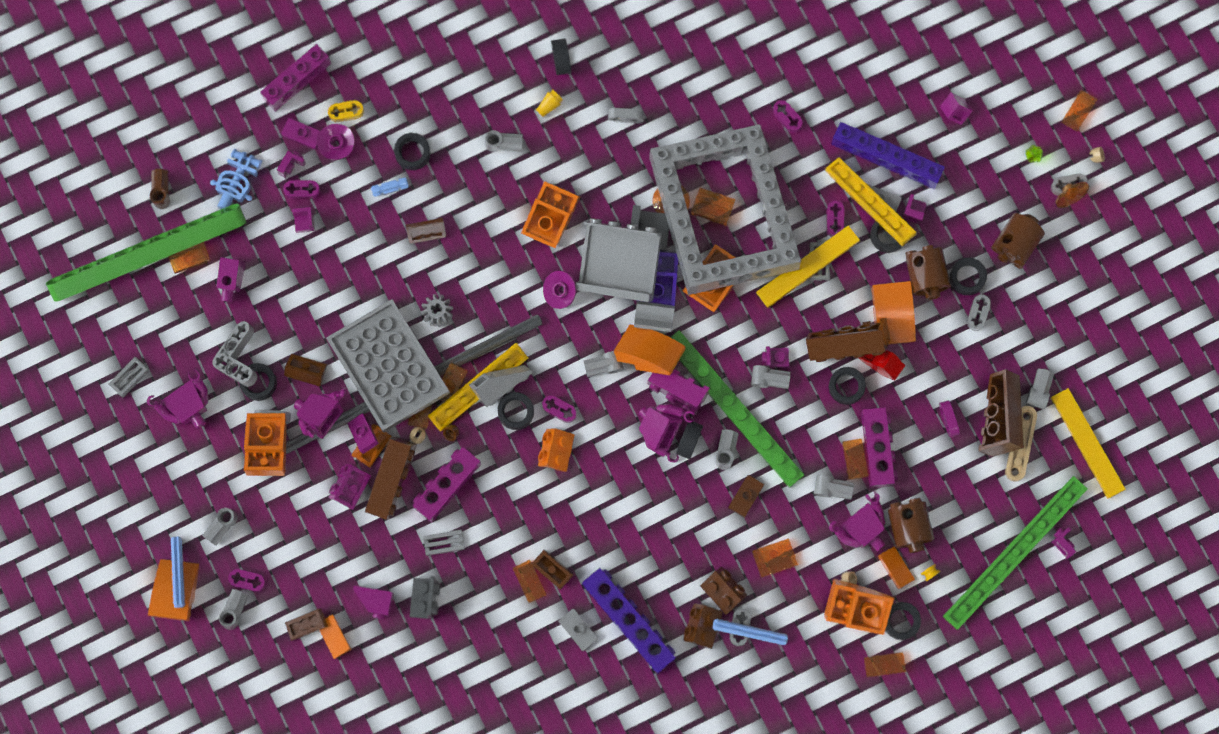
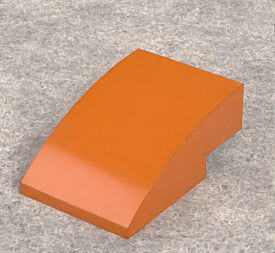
[521,181,580,248]
[683,244,736,312]
[871,281,916,345]
[614,324,686,375]
[244,413,286,476]
[148,559,200,621]
[824,579,894,635]

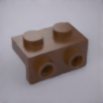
[700,567,747,614]
[683,604,723,649]

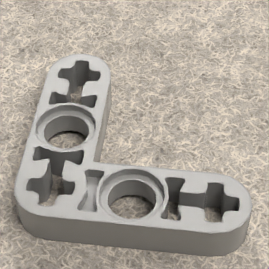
[213,321,257,387]

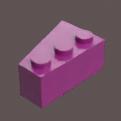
[647,369,709,414]

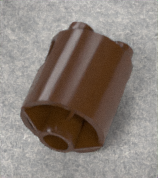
[991,213,1045,269]
[905,245,951,300]
[888,498,935,554]

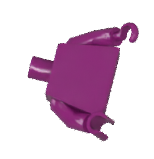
[147,368,208,429]
[294,388,346,439]
[639,404,697,463]
[829,490,886,551]

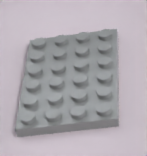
[326,299,450,433]

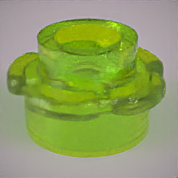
[1025,145,1043,163]

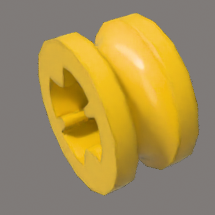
[921,564,940,582]

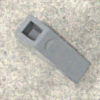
[469,365,533,407]

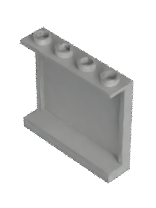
[576,218,662,302]

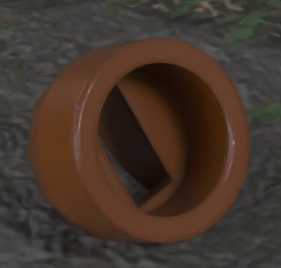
[443,424,460,441]

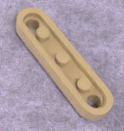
[1005,406,1037,482]

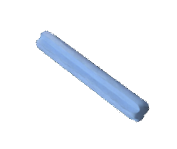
[171,536,185,608]
[713,619,788,645]

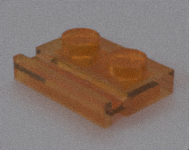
[691,188,736,226]
[752,538,798,578]

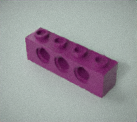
[260,43,331,112]
[861,407,898,489]
[413,447,481,523]

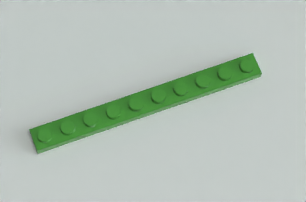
[670,330,804,488]
[942,476,1088,630]

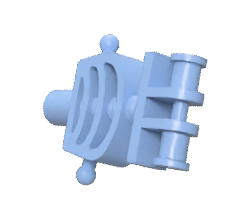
[210,149,262,209]

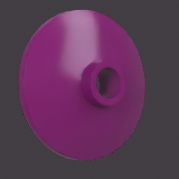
[317,124,355,160]
[543,271,576,309]

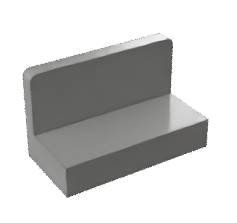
[634,301,675,332]

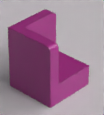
[940,92,973,125]
[902,194,927,225]
[292,207,315,233]

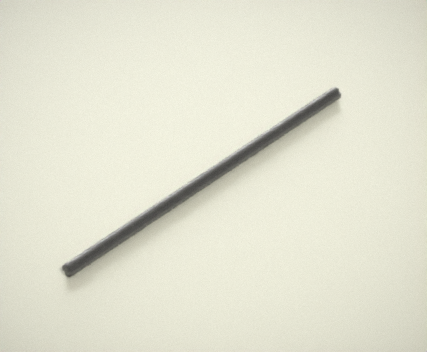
[286,315,542,454]

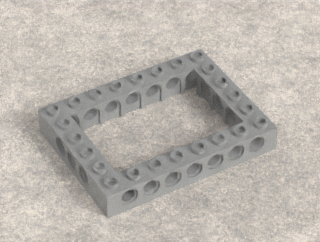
[649,125,801,295]

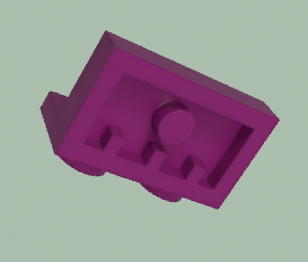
[328,464,371,510]

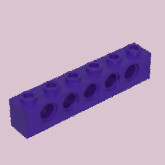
[831,121,945,190]
[582,568,676,674]

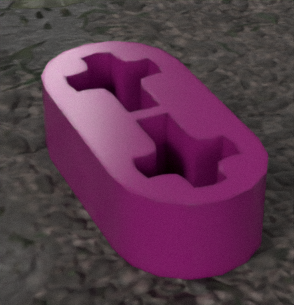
[773,100,802,133]
[283,180,320,199]
[826,201,844,237]
[542,395,576,423]
[939,400,960,437]
[228,569,266,592]

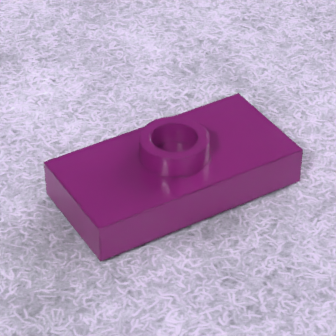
[281,118,320,150]
[347,413,379,454]

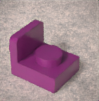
[277,151,306,178]
[762,346,789,368]
[1051,527,1077,559]

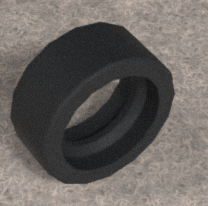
[551,38,571,75]
[394,132,431,170]
[870,221,902,253]
[950,258,987,295]
[239,363,277,401]
[828,367,866,405]
[497,392,534,430]
[676,422,703,459]
[885,602,921,640]

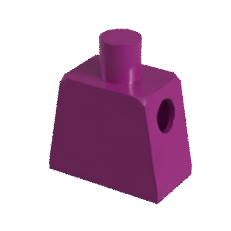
[217,257,246,302]

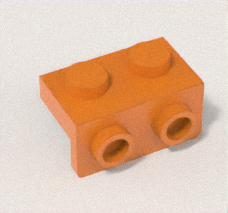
[538,428,575,472]

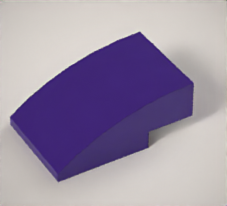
[637,251,678,306]

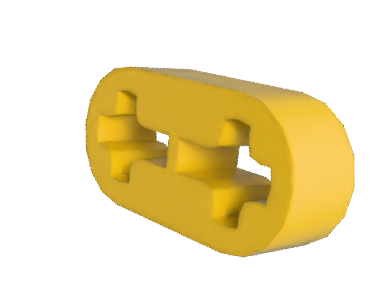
[328,100,364,122]

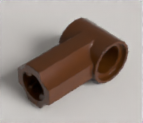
[149,169,170,209]

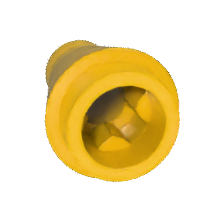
[536,90,563,117]

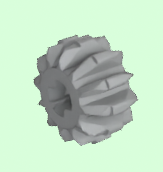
[421,294,453,327]

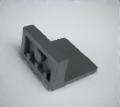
[631,205,669,251]
[410,576,440,619]

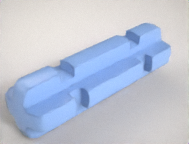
[371,177,408,197]

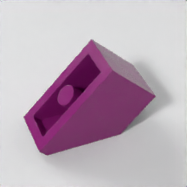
[353,586,394,620]

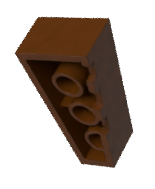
[978,369,1024,457]

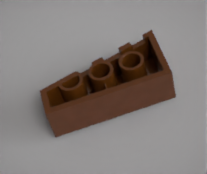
[806,318,890,362]
[365,436,417,520]

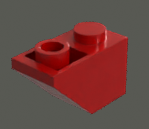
[859,350,906,381]

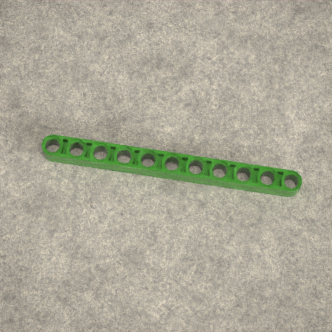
[46,204,247,302]

